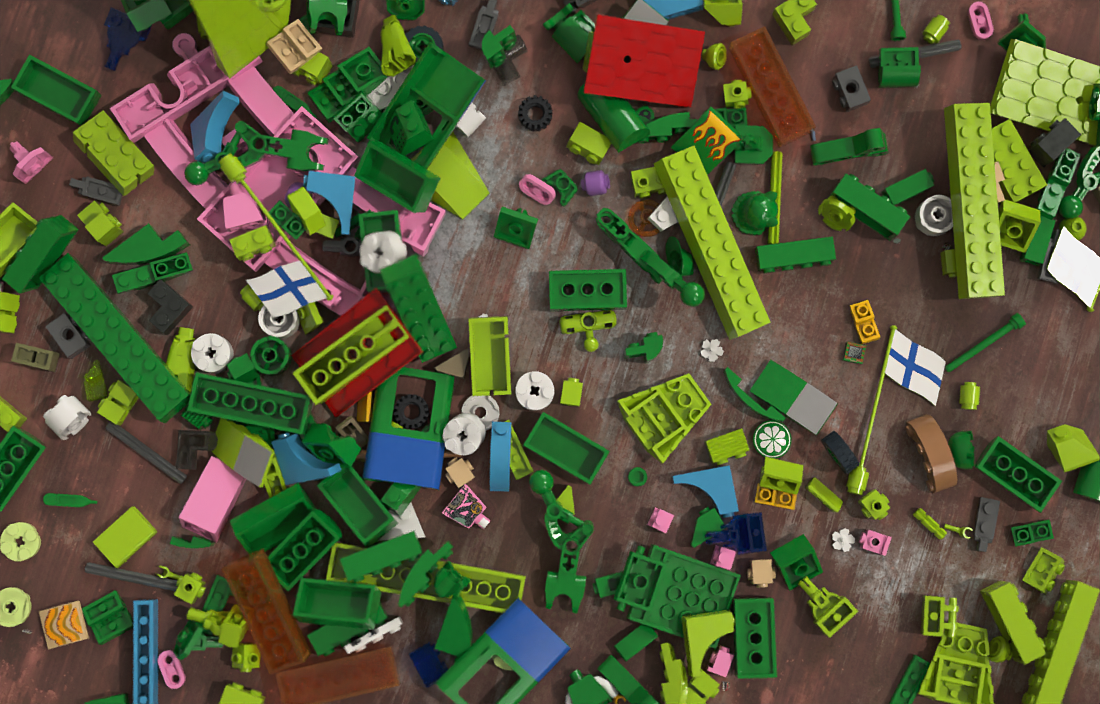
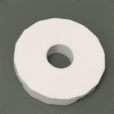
[462,396,500,431]

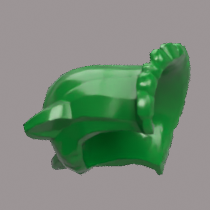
[731,191,778,236]

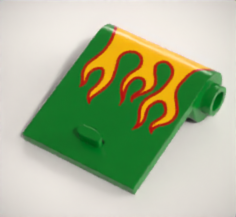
[671,106,744,175]

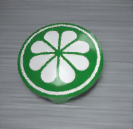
[753,420,791,459]

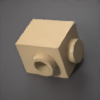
[445,457,475,488]
[747,559,776,588]

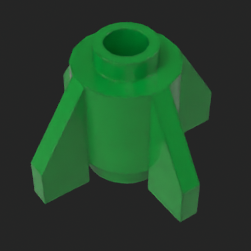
[434,561,471,598]

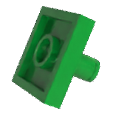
[493,206,538,249]

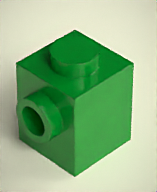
[226,353,260,383]

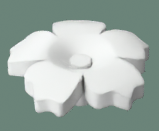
[700,339,724,362]
[832,528,855,552]

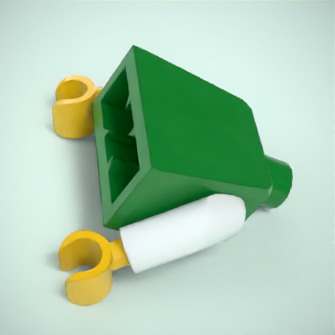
[565,670,626,704]

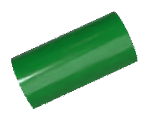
[577,83,651,153]
[0,426,47,512]
[975,436,1062,513]
[261,509,342,591]

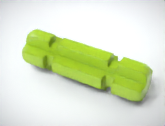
[913,508,947,540]

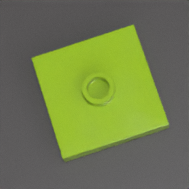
[297,302,323,335]

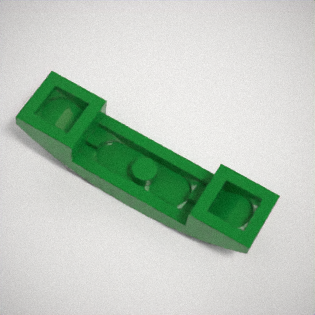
[723,367,785,422]

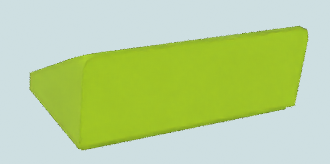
[805,477,843,512]

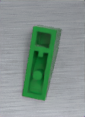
[381,483,421,517]

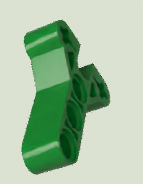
[810,128,889,165]
[597,655,660,704]

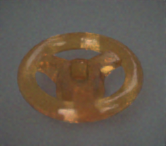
[628,199,660,237]

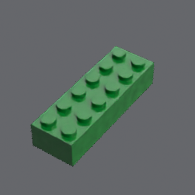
[380,254,457,363]
[187,373,313,435]

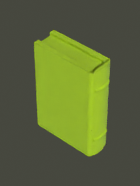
[93,506,158,568]

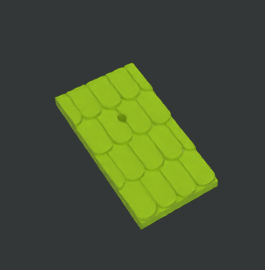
[990,39,1100,146]

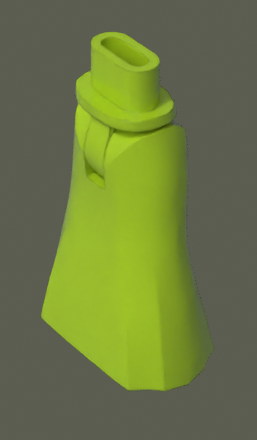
[381,15,416,77]
[165,327,195,393]

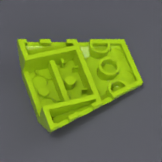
[411,132,490,220]
[617,373,712,464]
[918,622,995,704]

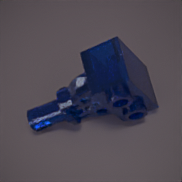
[104,7,152,71]
[705,512,767,555]

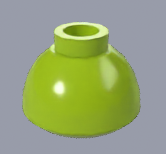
[702,43,727,70]
[1059,217,1087,241]
[989,636,1014,663]

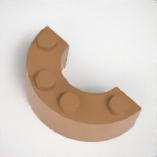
[905,414,957,494]

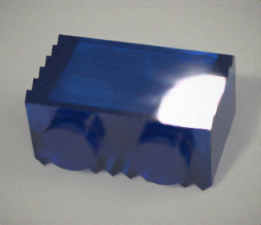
[409,641,449,688]

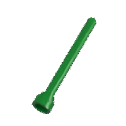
[890,0,906,41]
[945,313,1026,372]

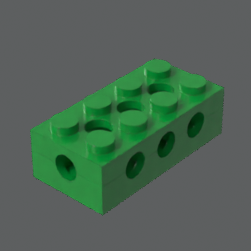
[549,269,627,312]
[732,597,777,679]

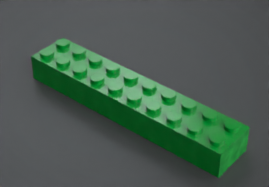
[39,253,191,423]

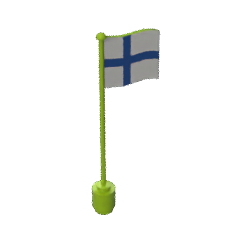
[219,154,333,317]
[1046,226,1100,312]
[846,325,946,496]

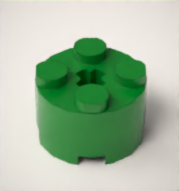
[250,336,292,376]

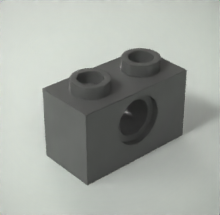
[832,65,871,112]
[46,313,91,359]

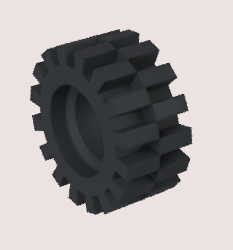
[518,95,552,132]
[394,394,429,429]

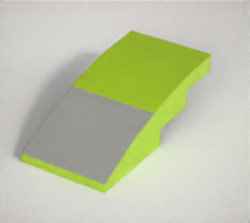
[210,418,275,487]

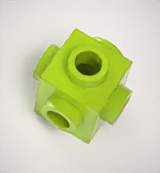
[723,80,752,109]
[858,489,890,520]
[174,572,206,604]
[231,643,261,672]

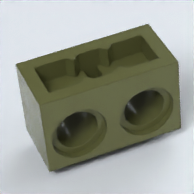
[11,343,60,372]

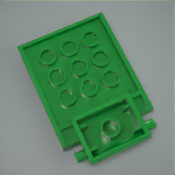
[614,544,741,649]

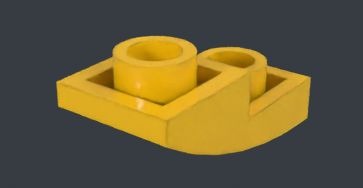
[850,300,880,344]
[755,484,797,510]

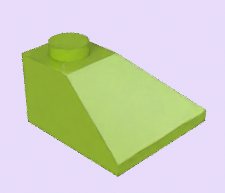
[703,0,743,26]
[1047,424,1100,473]

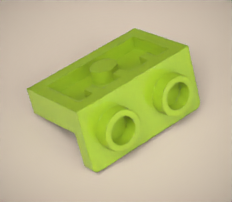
[1022,547,1065,595]

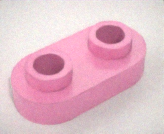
[968,2,993,40]
[519,174,556,205]
[158,650,186,689]

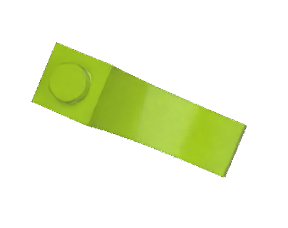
[682,610,735,678]

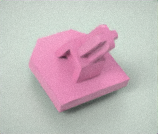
[9,141,53,184]

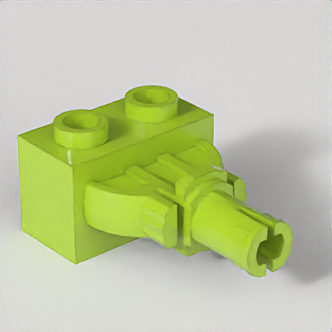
[798,576,858,638]
[187,604,253,648]

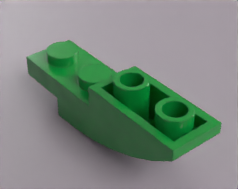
[637,112,698,144]
[1036,148,1081,220]
[112,252,193,294]
[398,541,454,607]

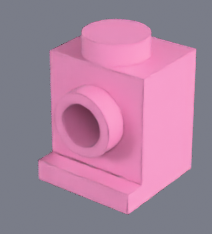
[222,129,248,157]
[320,278,343,309]
[647,507,674,533]
[859,529,892,556]
[710,545,736,570]
[706,645,734,677]

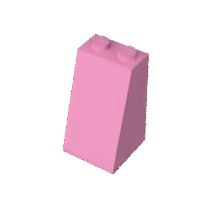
[179,456,246,543]

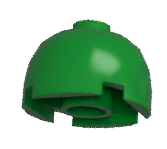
[948,431,975,469]

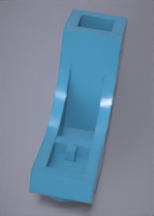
[490,422,511,491]

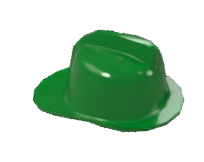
[665,236,694,277]

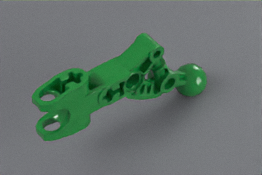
[306,0,347,36]
[1058,83,1100,219]
[184,121,329,186]
[596,208,705,307]
[529,470,594,613]

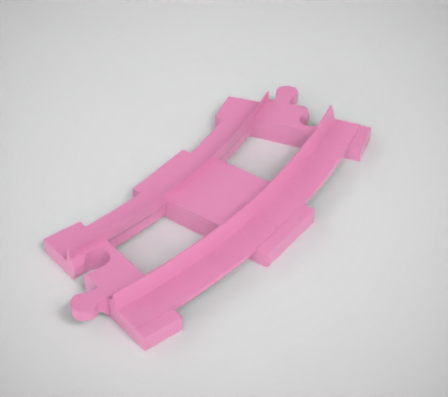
[110,33,446,316]

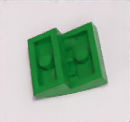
[82,590,134,645]

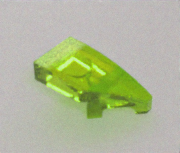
[83,360,108,402]

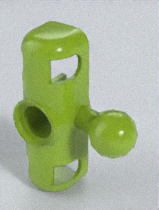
[559,310,617,352]

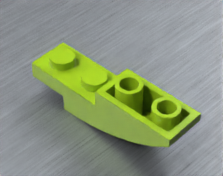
[660,643,688,704]

